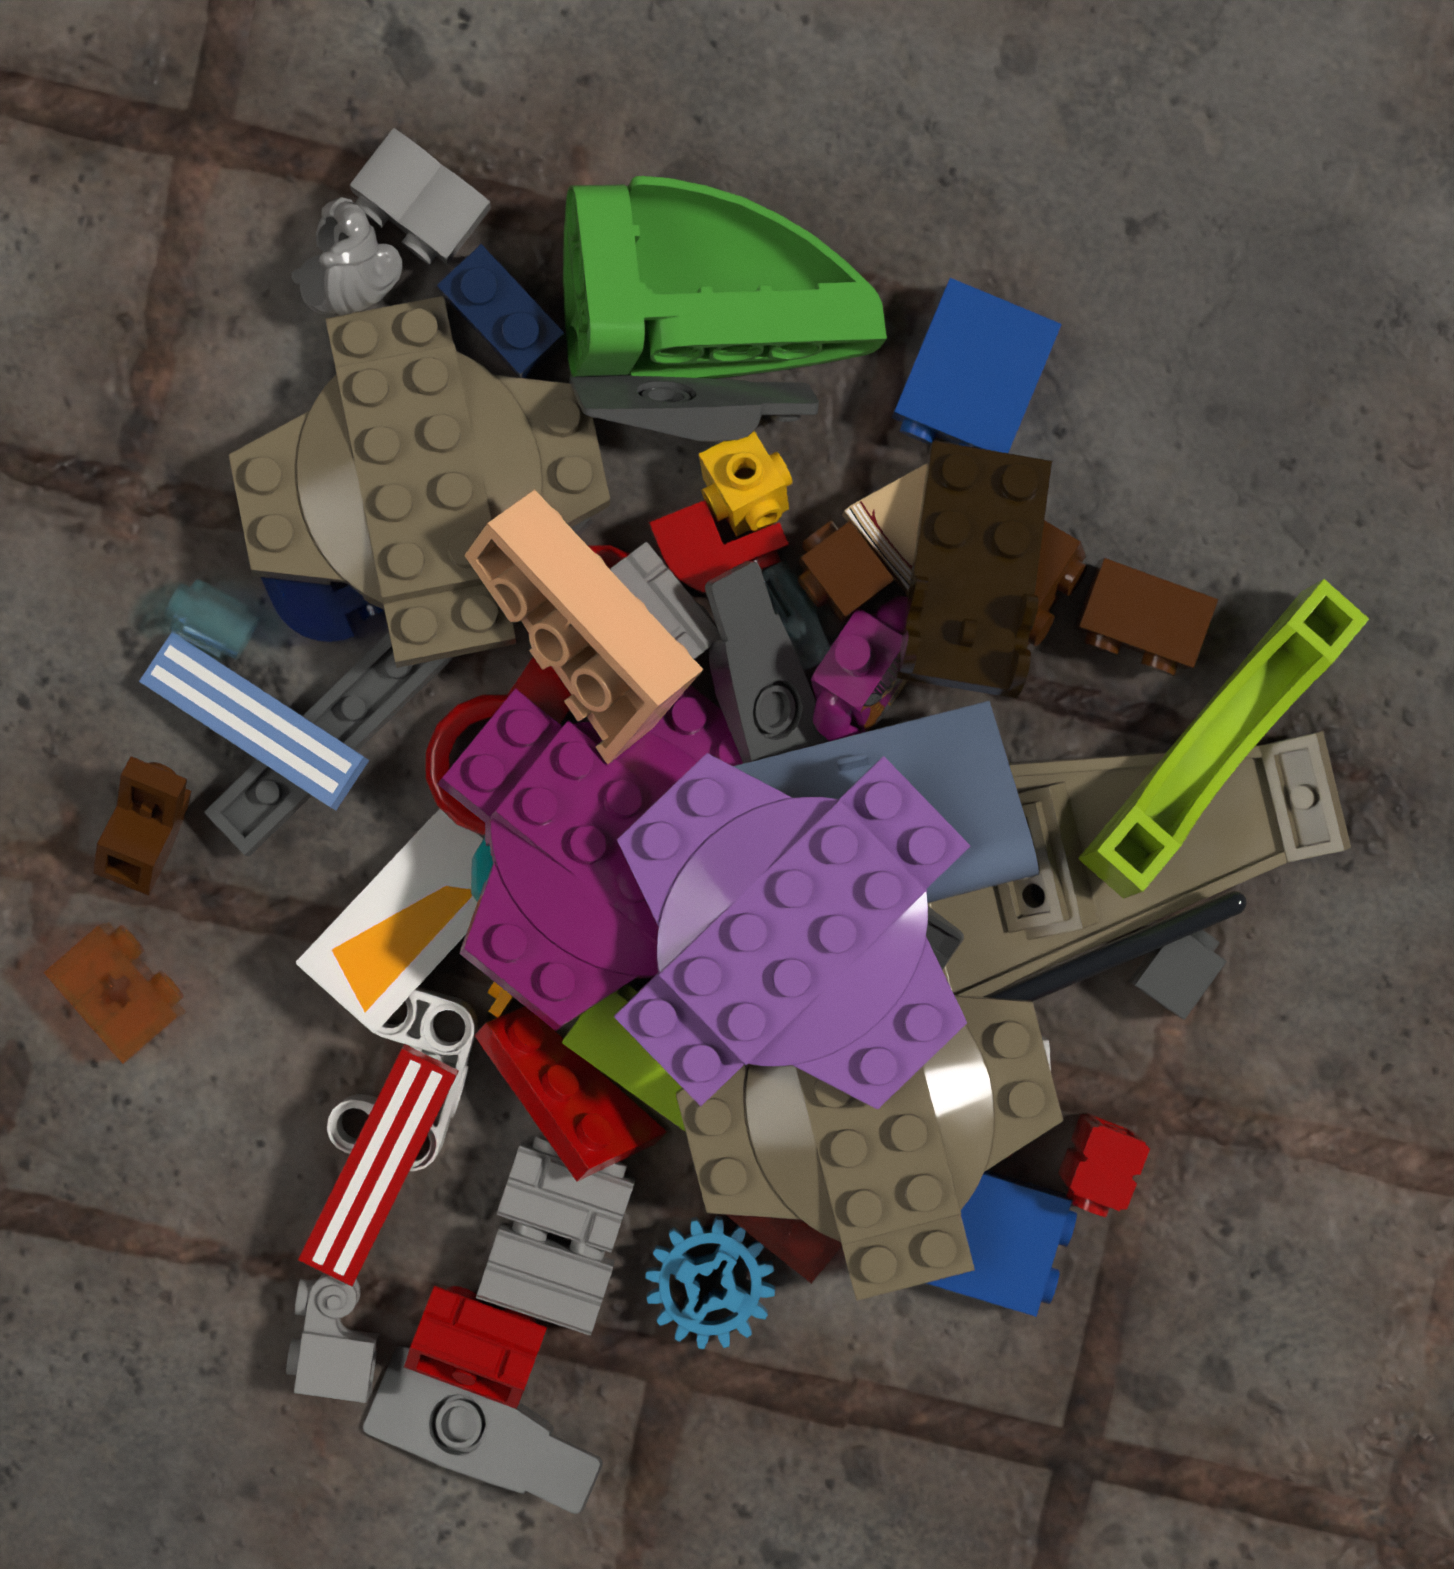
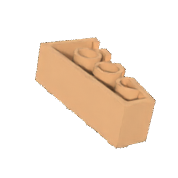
[464,489,703,765]

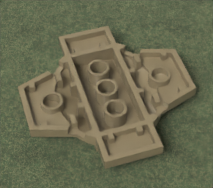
[229,296,610,668]
[676,995,1063,1301]

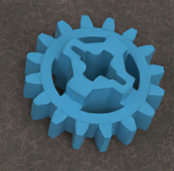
[645,1216,775,1349]

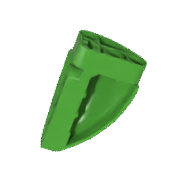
[563,176,887,379]

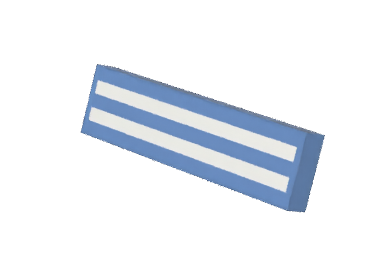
[139,632,369,811]

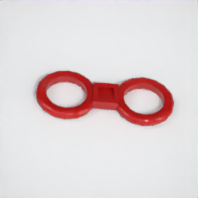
[425,545,630,836]

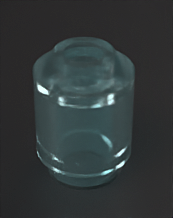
[164,578,259,660]

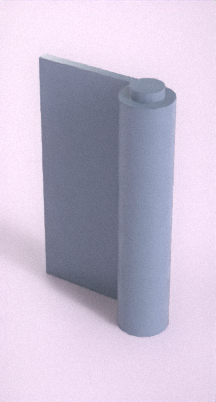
[733,701,1039,903]

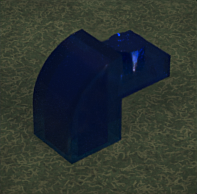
[260,577,385,644]

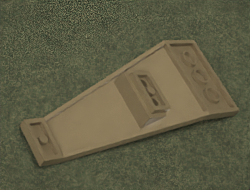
[928,731,1351,997]

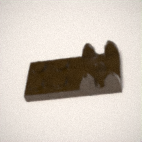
[896,441,1052,699]

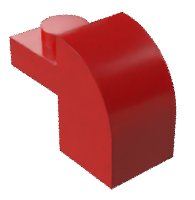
[649,500,789,595]

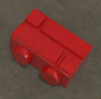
[1058,1113,1150,1217]
[404,1285,547,1409]

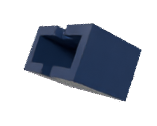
[437,244,566,379]

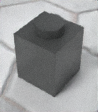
[1129,930,1227,1020]

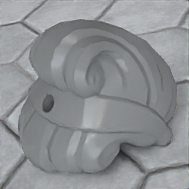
[291,197,402,316]

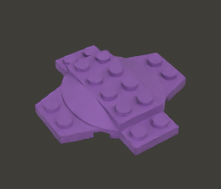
[614,753,971,1110]

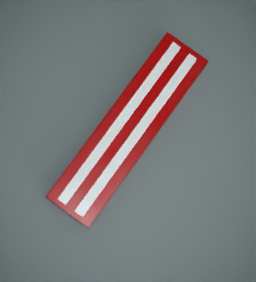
[298,1044,459,1286]

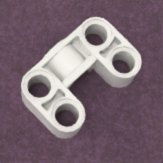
[327,986,478,1171]

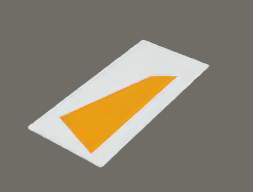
[296,808,483,1033]

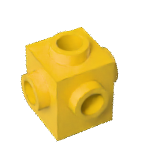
[699,431,793,537]

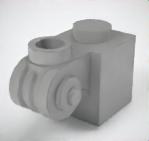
[286,1273,380,1403]

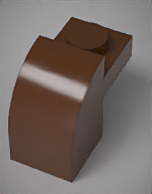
[93,756,192,896]

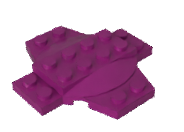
[438,685,743,1031]

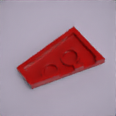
[474,1007,667,1182]

